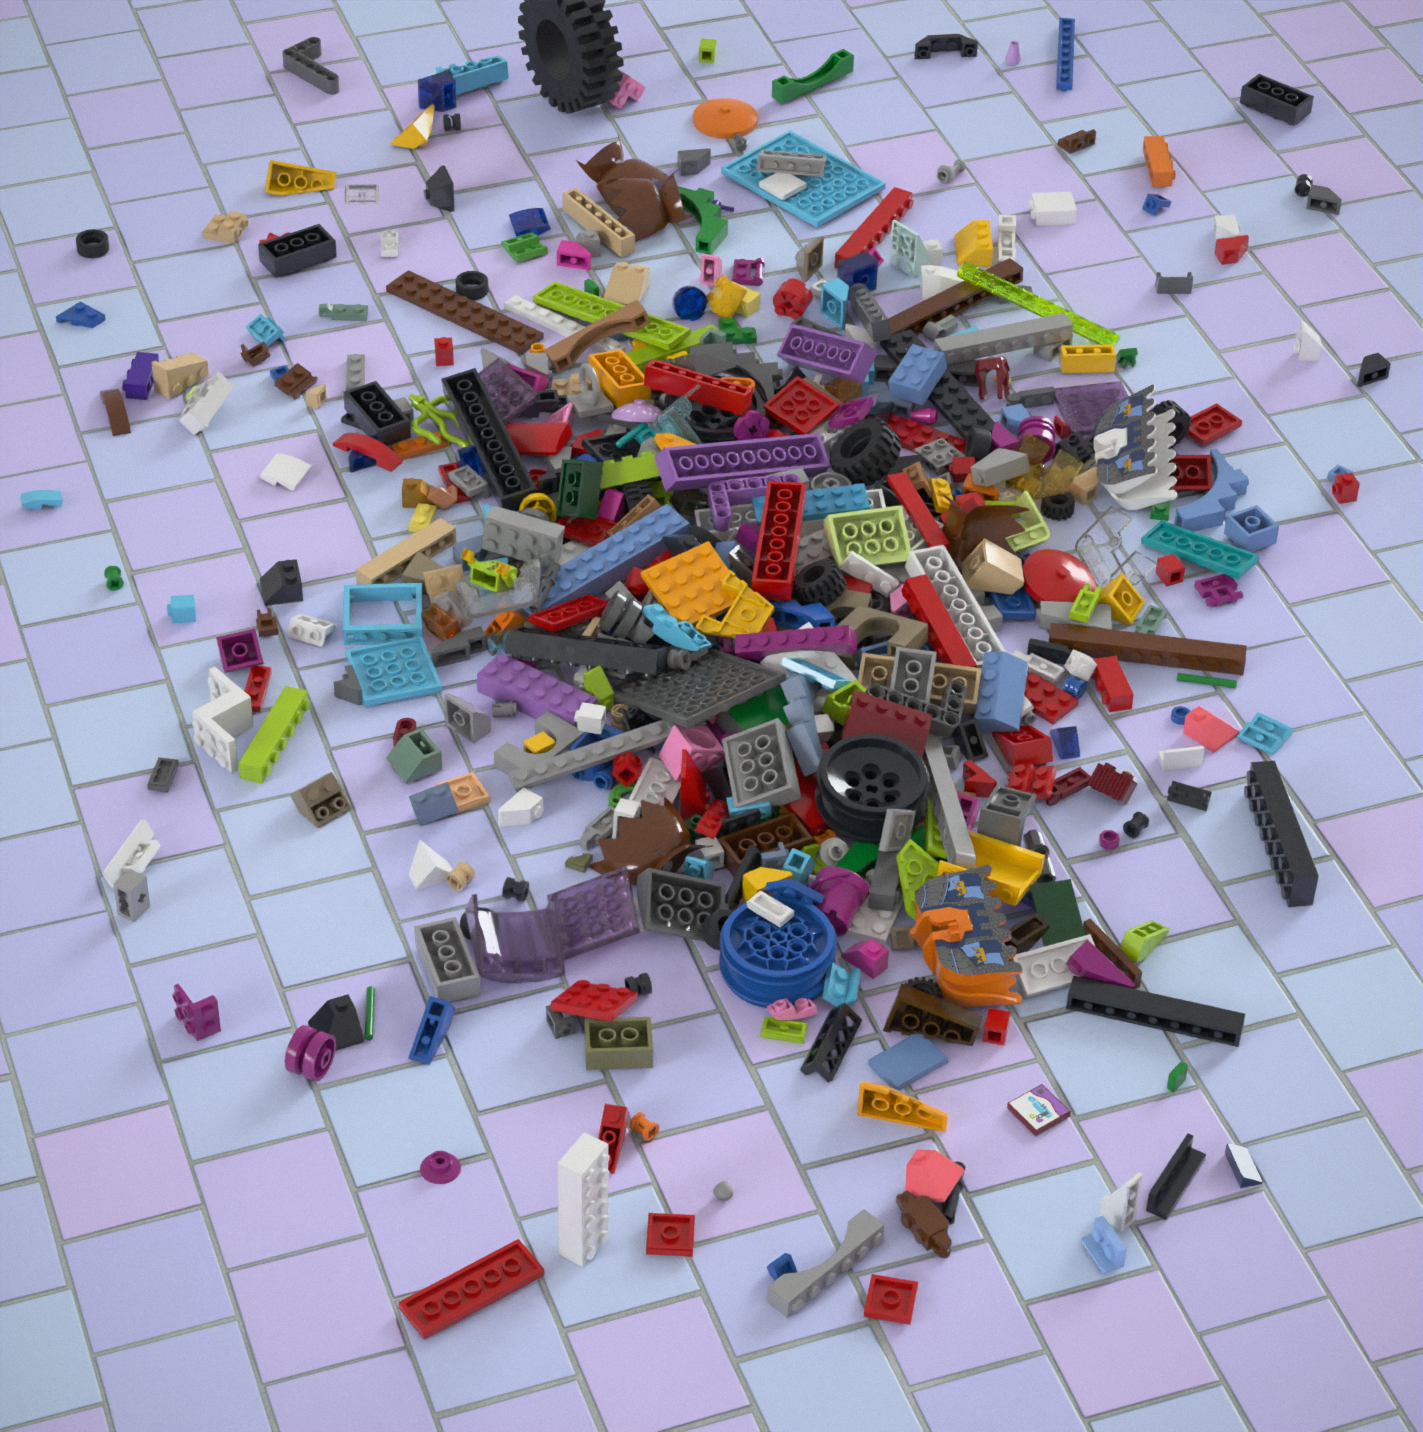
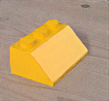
[954,219,993,267]

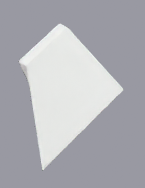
[409,839,453,890]

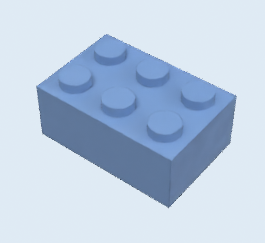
[888,344,947,405]

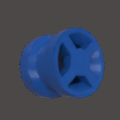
[1063,675,1087,699]

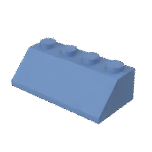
[975,651,1028,732]

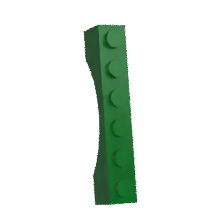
[771,49,854,104]

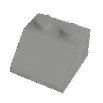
[444,693,491,743]

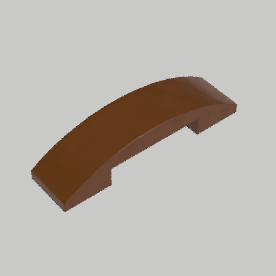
[100,388,131,436]

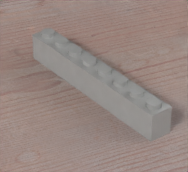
[933,313,1073,365]

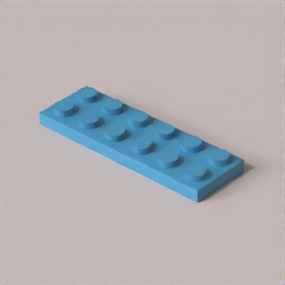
[752,483,870,525]

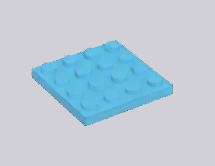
[345,636,442,707]

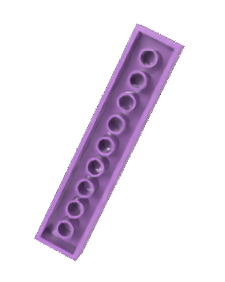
[654,433,831,492]

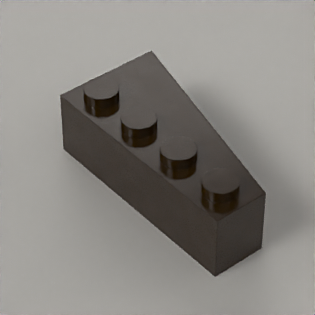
[883,983,983,1046]

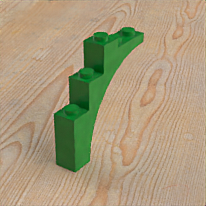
[665,186,728,255]
[835,825,948,879]

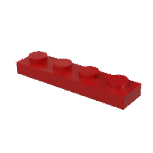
[695,799,729,840]

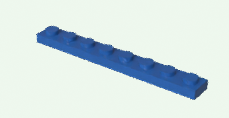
[1056,18,1075,91]

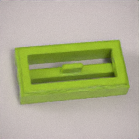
[760,1016,808,1044]

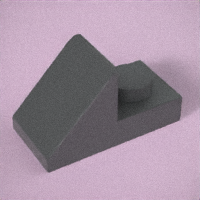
[334,665,363,705]

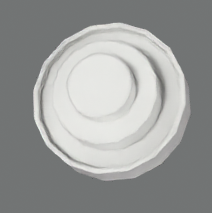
[818,838,849,867]

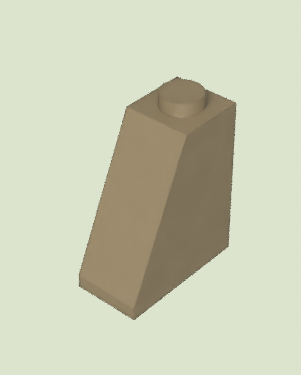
[402,552,443,595]

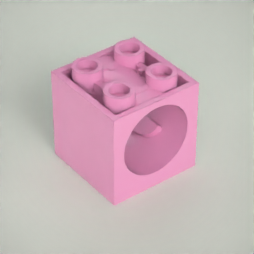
[658,724,724,783]

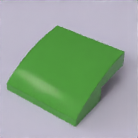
[501,232,548,262]

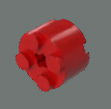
[773,278,813,320]

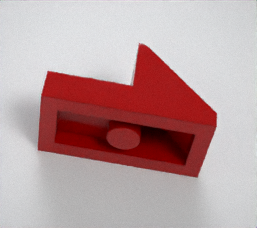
[962,759,997,798]

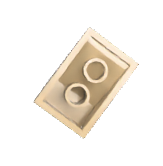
[604,262,650,305]

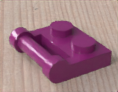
[732,258,765,286]

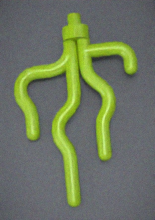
[408,394,474,456]

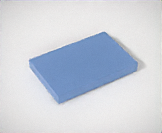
[868,1033,948,1091]

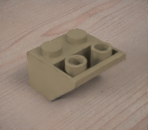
[290,772,351,827]

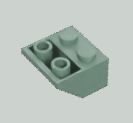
[386,728,442,784]

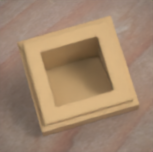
[306,384,327,409]

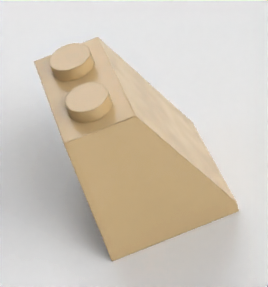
[961,538,1024,595]

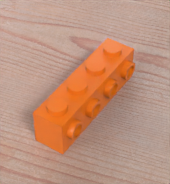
[1142,136,1176,187]

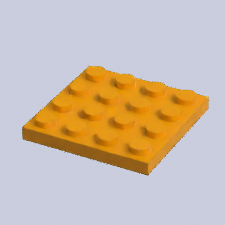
[641,541,738,627]

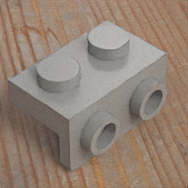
[433,589,473,631]

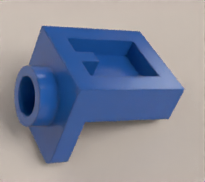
[1142,193,1172,215]

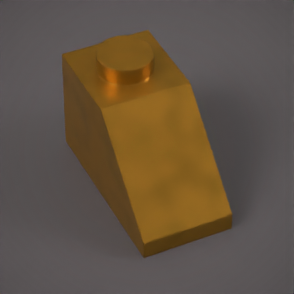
[402,478,440,509]

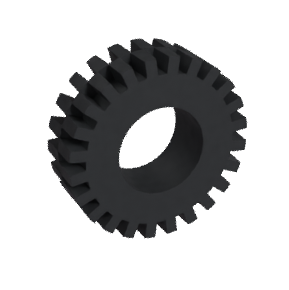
[518,0,624,114]

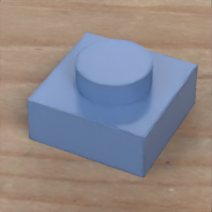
[1327,464,1353,482]

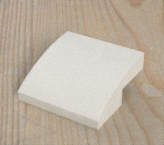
[259,454,312,491]

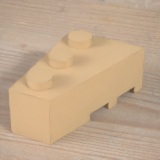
[152,352,209,399]

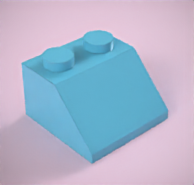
[820,278,849,330]

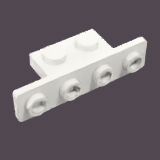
[102,819,161,889]

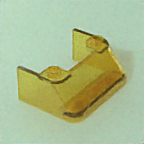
[1005,432,1084,500]

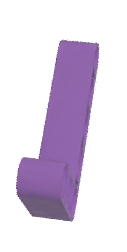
[708,474,800,532]

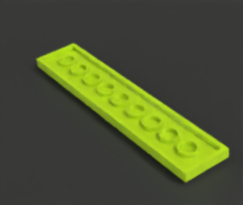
[532,281,691,350]

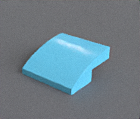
[1237,712,1293,755]

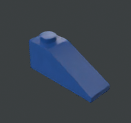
[408,996,456,1065]

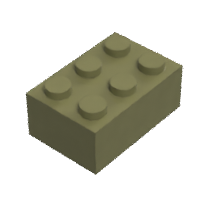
[584,1017,653,1070]

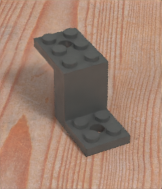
[977,785,1037,847]

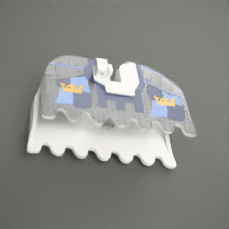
[1094,384,1177,510]

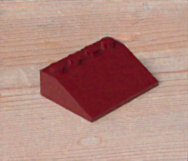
[841,690,932,758]

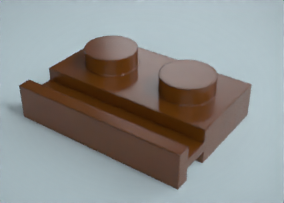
[274,363,318,400]

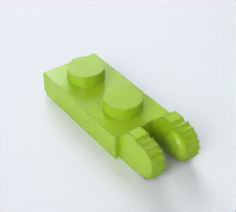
[1069,583,1102,623]

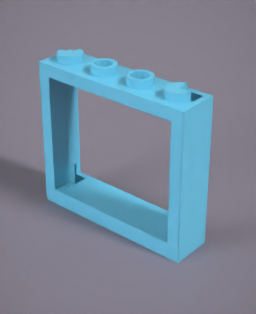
[343,583,423,645]

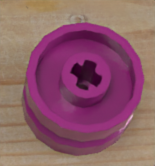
[284,1025,336,1081]

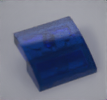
[509,208,551,236]

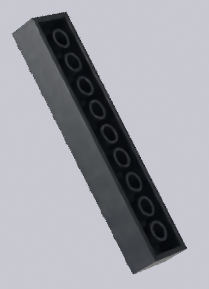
[441,368,537,512]

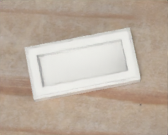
[747,890,794,928]

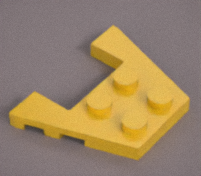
[695,570,774,638]

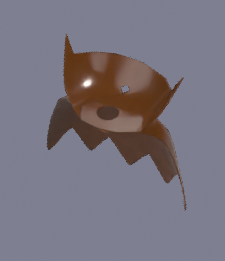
[576,134,669,217]
[604,167,695,242]
[942,494,1029,598]
[589,797,713,886]

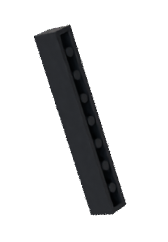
[1066,976,1246,1047]

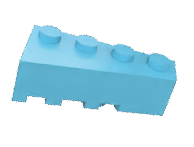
[436,55,509,96]

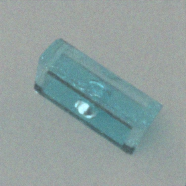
[486,625,521,656]

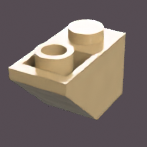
[1068,466,1098,506]

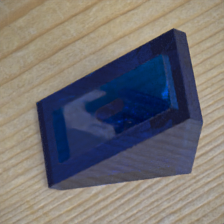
[1050,726,1080,760]

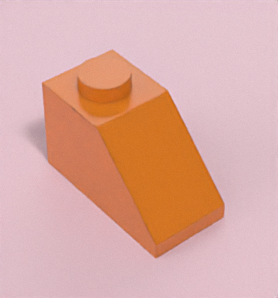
[962,473,999,501]

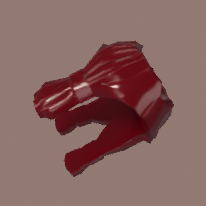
[974,356,1010,400]

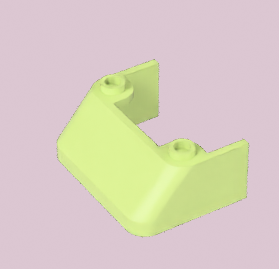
[964,491,1050,553]

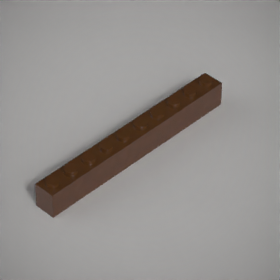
[888,258,1023,336]
[1049,623,1247,675]

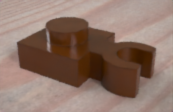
[256,608,279,637]

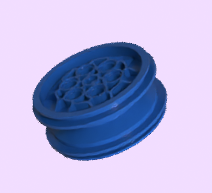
[719,896,837,1009]

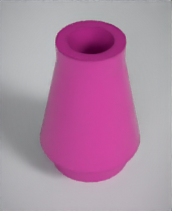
[910,407,938,425]

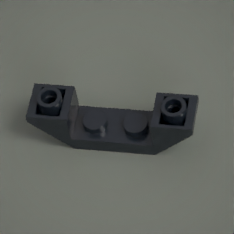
[914,34,978,59]

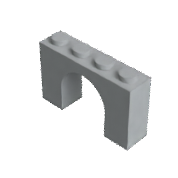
[494,711,584,789]

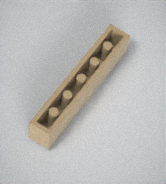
[562,188,635,257]
[356,518,457,585]

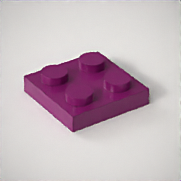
[828,397,874,430]

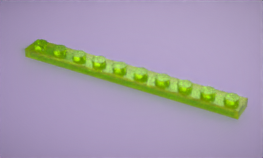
[957,261,1121,347]

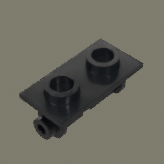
[1167,781,1212,811]

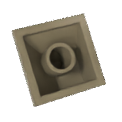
[795,236,824,282]

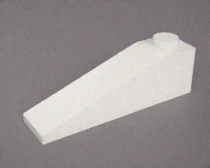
[920,265,974,301]

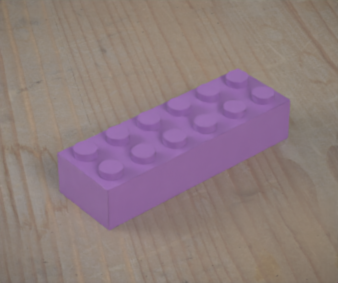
[776,324,878,384]
[477,652,598,727]

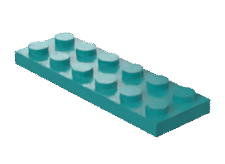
[1141,520,1259,579]

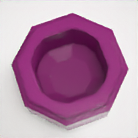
[1099,830,1120,850]

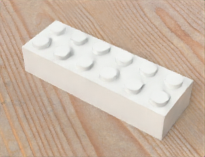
[558,1132,610,1267]

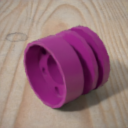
[1017,416,1056,465]

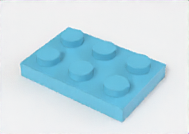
[781,658,851,691]

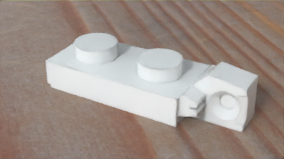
[1012,650,1065,685]

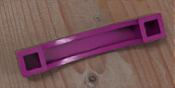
[735,625,857,661]

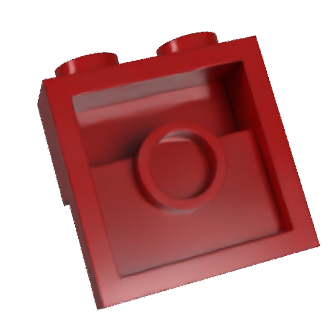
[1004,763,1057,801]

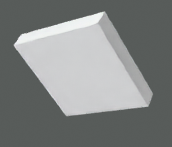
[759,173,807,200]

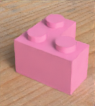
[608,71,646,109]

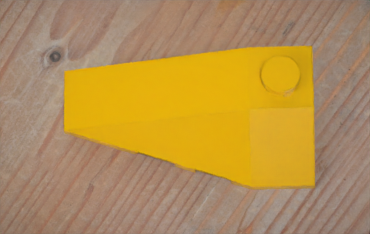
[265,160,336,196]

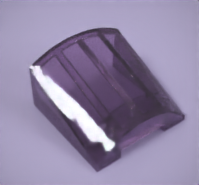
[465,894,565,983]

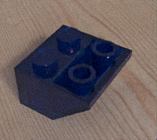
[418,71,456,112]

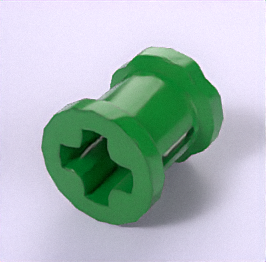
[104,566,124,591]

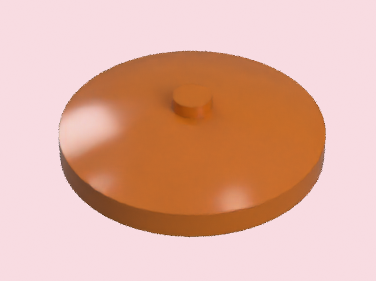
[693,98,758,139]

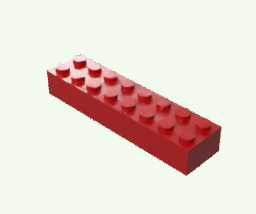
[752,481,806,601]

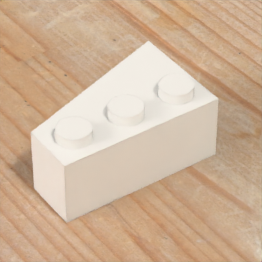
[178,372,234,435]

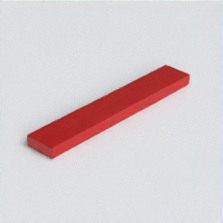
[887,472,950,549]

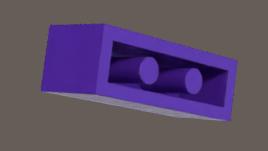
[122,352,159,400]

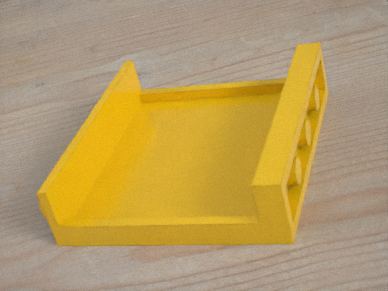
[937,830,1045,906]

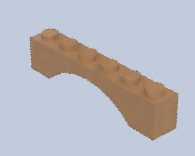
[544,299,651,374]

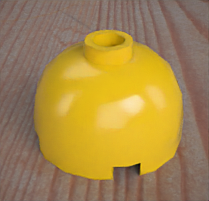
[519,493,557,523]

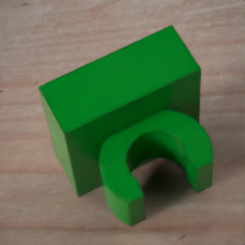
[1116,347,1138,369]

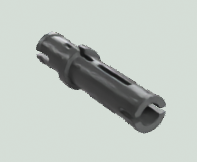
[528,561,561,613]

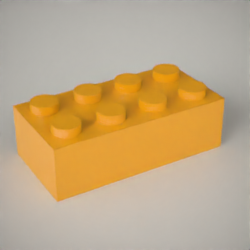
[588,349,651,408]

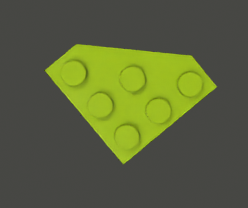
[896,839,939,920]

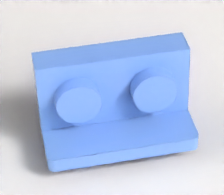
[1081,1216,1127,1274]

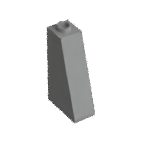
[1036,601,1112,631]

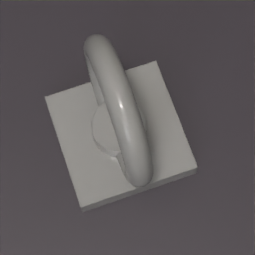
[566,363,614,418]

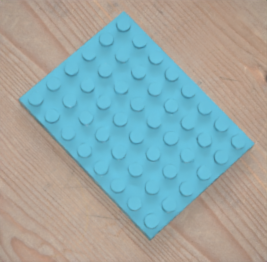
[721,130,886,227]

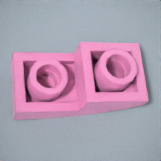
[767,998,818,1020]

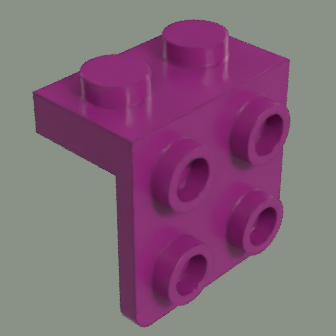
[172,984,221,1041]

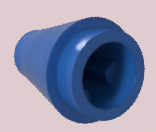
[594,765,616,790]

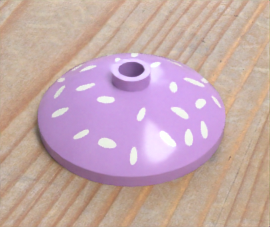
[612,399,667,422]

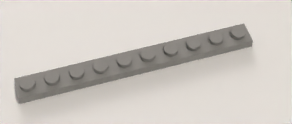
[508,719,706,792]

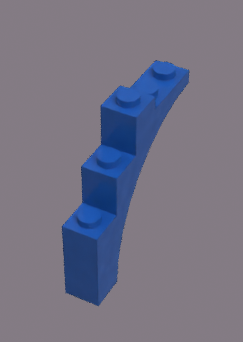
[716,599,835,629]

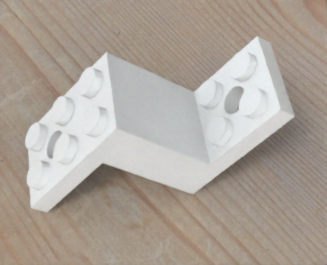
[192,666,253,773]

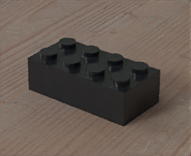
[1240,74,1314,126]
[258,224,337,278]
[344,381,411,446]

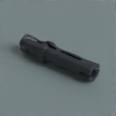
[941,1161,966,1225]

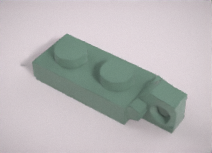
[319,303,368,321]
[1135,605,1168,635]

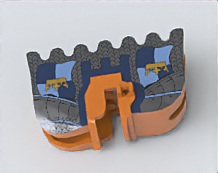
[909,864,1023,1008]

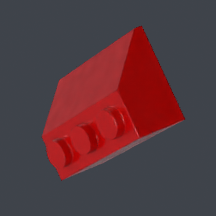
[1168,455,1212,491]

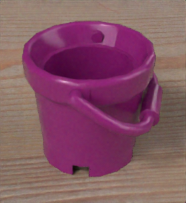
[808,866,869,937]

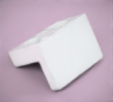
[1157,746,1204,771]

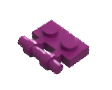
[1194,574,1243,607]

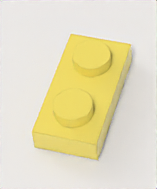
[408,503,437,533]

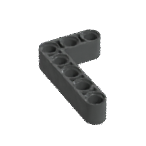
[282,37,339,95]
[864,680,966,737]

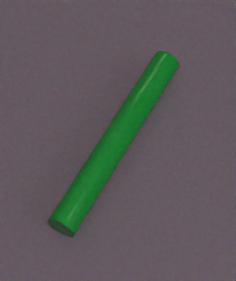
[1177,673,1237,688]
[364,986,375,1041]

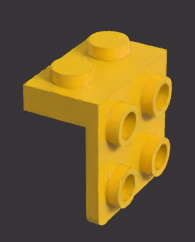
[705,274,747,318]

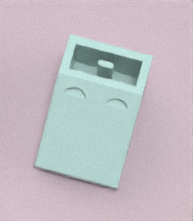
[890,220,929,278]

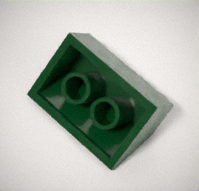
[556,459,603,520]

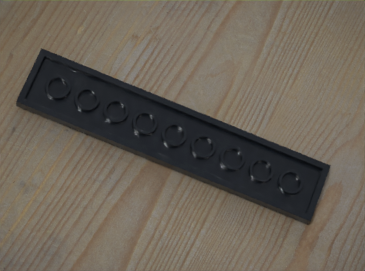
[880,329,995,441]

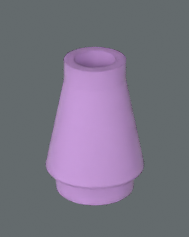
[1005,41,1021,66]

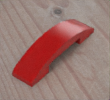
[332,433,403,472]

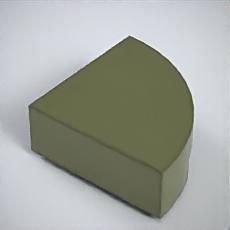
[565,853,593,873]

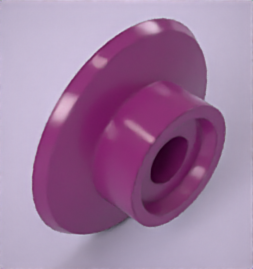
[420,1151,461,1184]

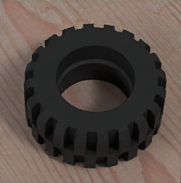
[829,417,901,488]

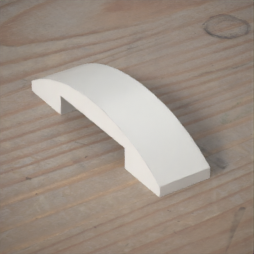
[998,215,1016,262]

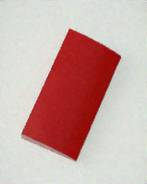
[505,422,573,455]

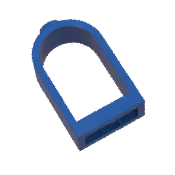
[569,724,625,781]

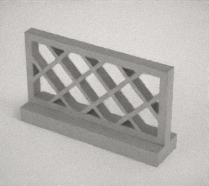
[757,150,827,177]

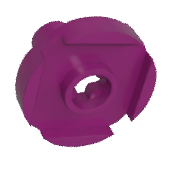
[734,410,770,441]

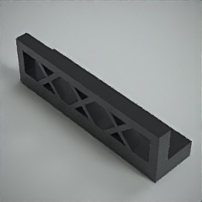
[800,1002,862,1082]
[1146,1133,1206,1220]

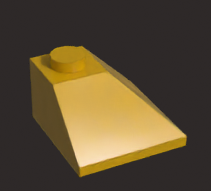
[1098,573,1145,625]

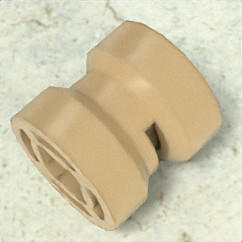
[611,704,629,732]
[446,862,475,891]

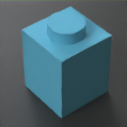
[167,594,196,623]

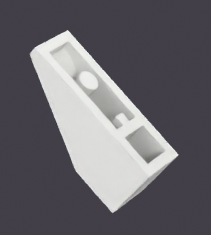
[1099,1172,1143,1232]

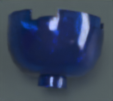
[672,286,708,321]

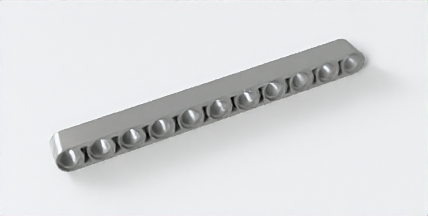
[922,732,976,869]

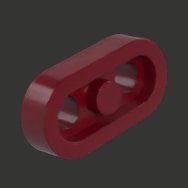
[393,718,417,747]

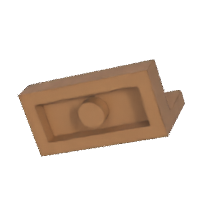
[902,461,933,497]

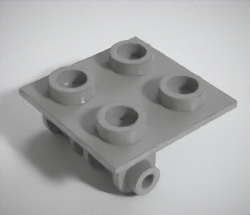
[914,438,965,475]

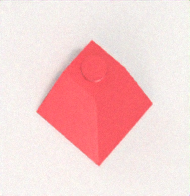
[1183,706,1240,753]
[905,1149,965,1202]

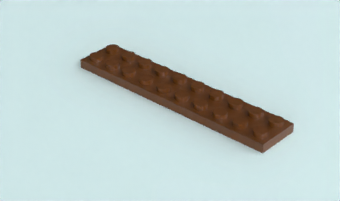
[386,270,544,355]

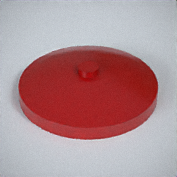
[1022,549,1096,603]

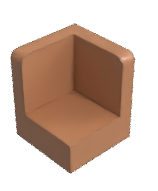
[427,485,458,510]

